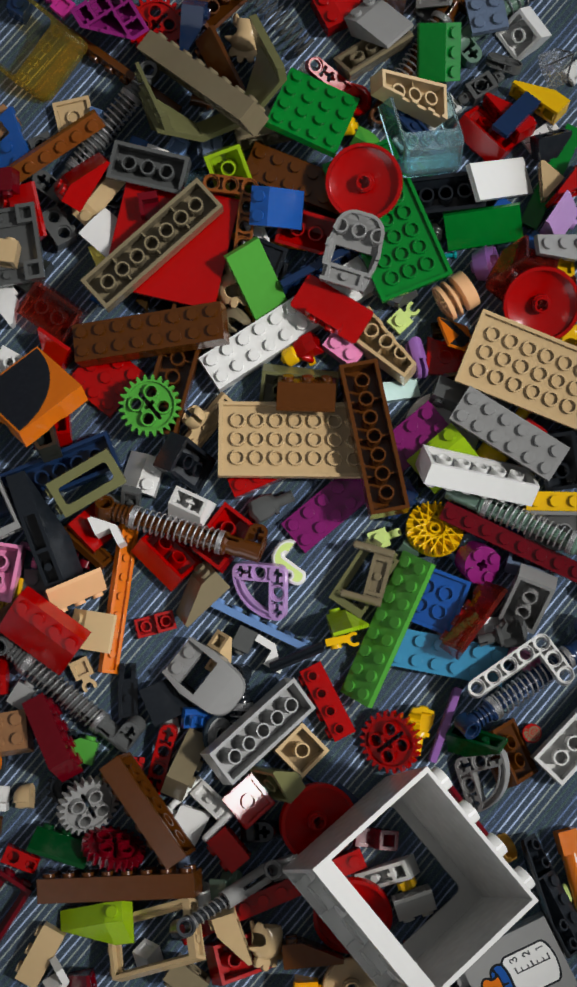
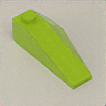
[326,607,370,637]
[60,901,134,945]

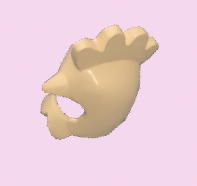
[224,13,258,64]
[218,262,247,308]
[248,920,283,972]

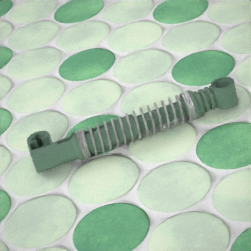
[445,490,577,555]

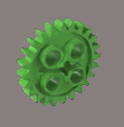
[118,374,182,438]

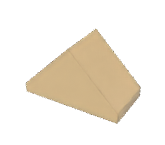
[538,160,565,203]

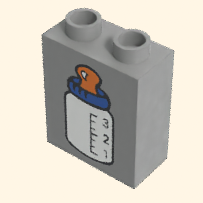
[456,911,577,987]

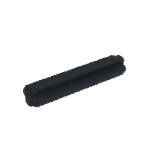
[269,642,325,672]

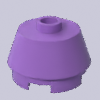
[470,245,502,282]

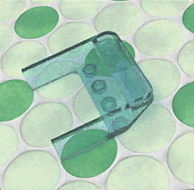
[378,92,464,178]

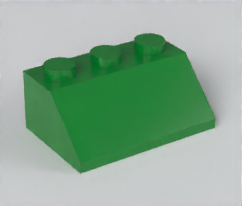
[417,22,462,82]

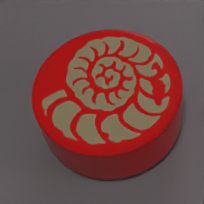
[521,723,542,743]

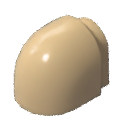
[13,783,35,809]

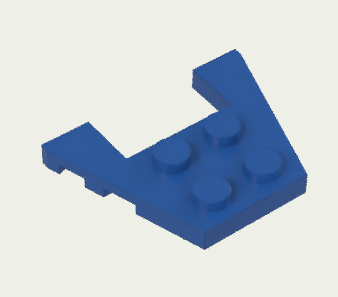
[0,106,29,168]

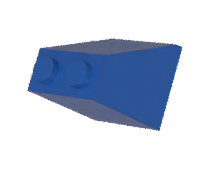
[249,185,305,230]

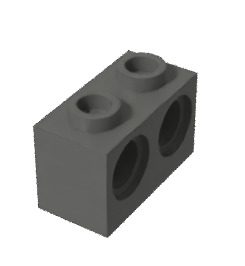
[42,205,78,253]

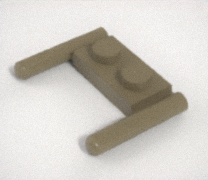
[340,540,395,607]

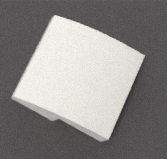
[78,208,118,258]

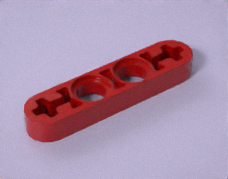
[147,723,178,795]

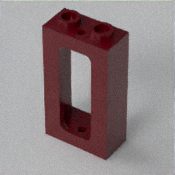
[0,867,35,943]

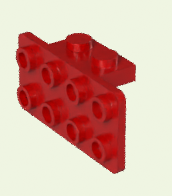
[291,274,373,344]

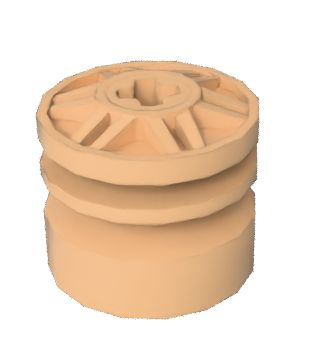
[431,270,481,322]

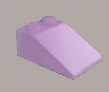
[539,190,577,234]

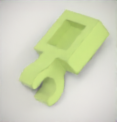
[367,527,402,548]

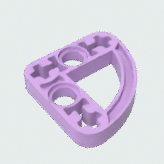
[232,561,288,621]

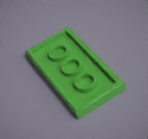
[224,236,288,321]

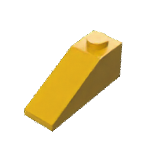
[509,80,571,125]

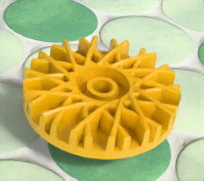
[405,501,463,557]

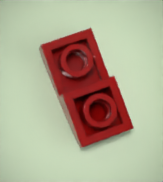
[133,610,177,639]

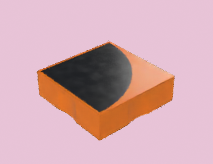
[0,346,88,447]

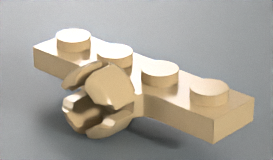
[182,391,232,448]

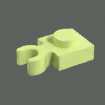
[386,301,420,336]

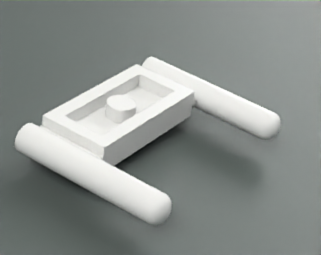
[168,775,234,842]

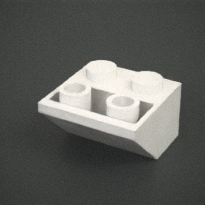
[167,485,217,527]

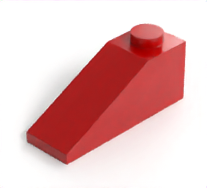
[482,92,537,144]

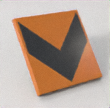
[437,317,471,351]

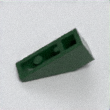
[446,724,508,757]

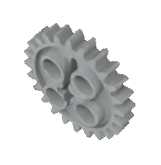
[56,775,119,836]

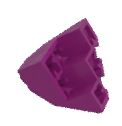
[70,0,150,40]

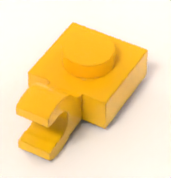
[324,632,359,650]

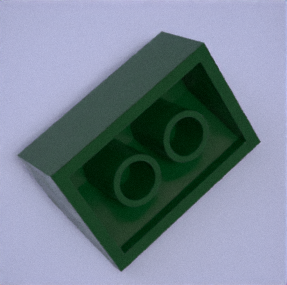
[27,822,89,869]

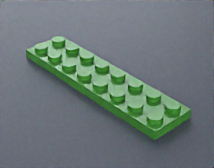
[340,550,436,708]

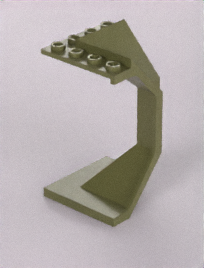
[134,14,287,142]

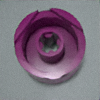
[454,541,500,584]

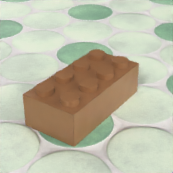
[0,709,35,757]

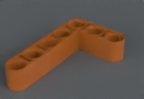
[203,174,258,250]

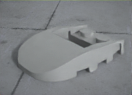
[319,210,385,294]
[162,637,246,716]

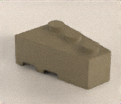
[161,728,205,802]

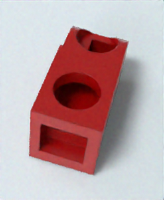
[0,842,41,874]

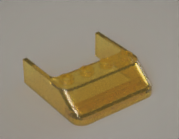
[0,0,88,102]

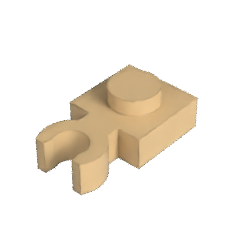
[68,656,97,693]

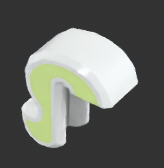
[271,539,306,586]

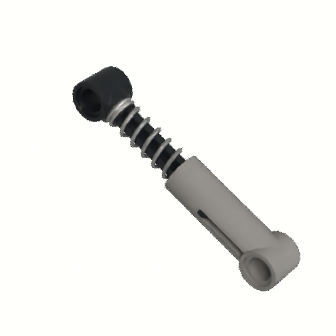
[169,860,282,940]

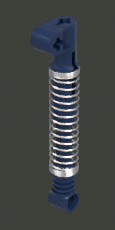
[454,619,577,740]

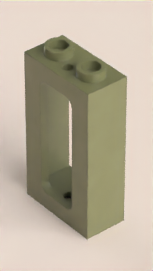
[45,447,127,518]
[329,538,399,619]

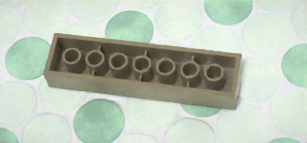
[136,29,269,137]
[80,178,224,313]

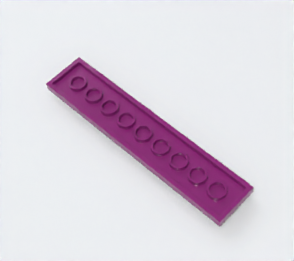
[281,401,449,553]

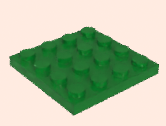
[264,67,360,158]

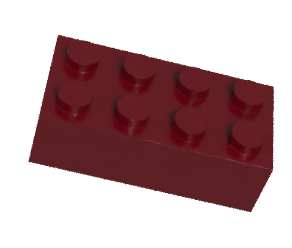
[22,692,84,782]

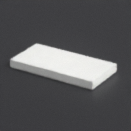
[466,157,533,202]

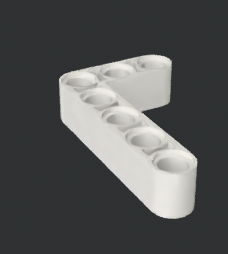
[468,634,575,699]

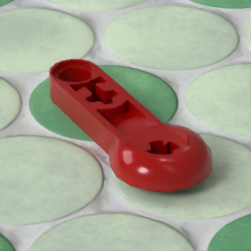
[305,56,372,116]

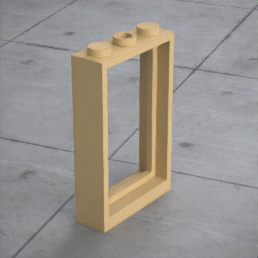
[107,898,206,982]

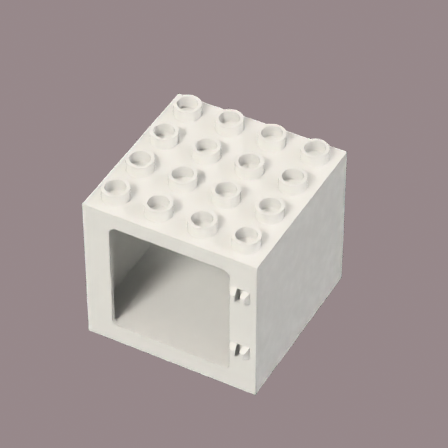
[282,766,539,987]

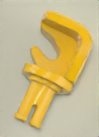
[408,705,435,756]

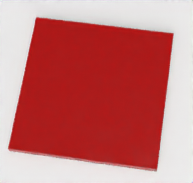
[109,182,239,306]

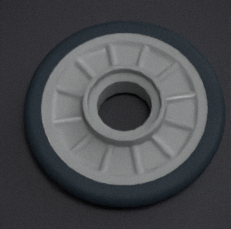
[203,715,233,748]

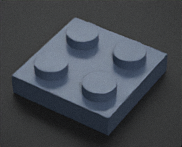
[464,0,509,37]

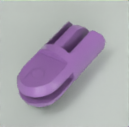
[404,336,429,379]

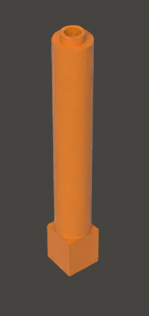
[552,826,577,913]

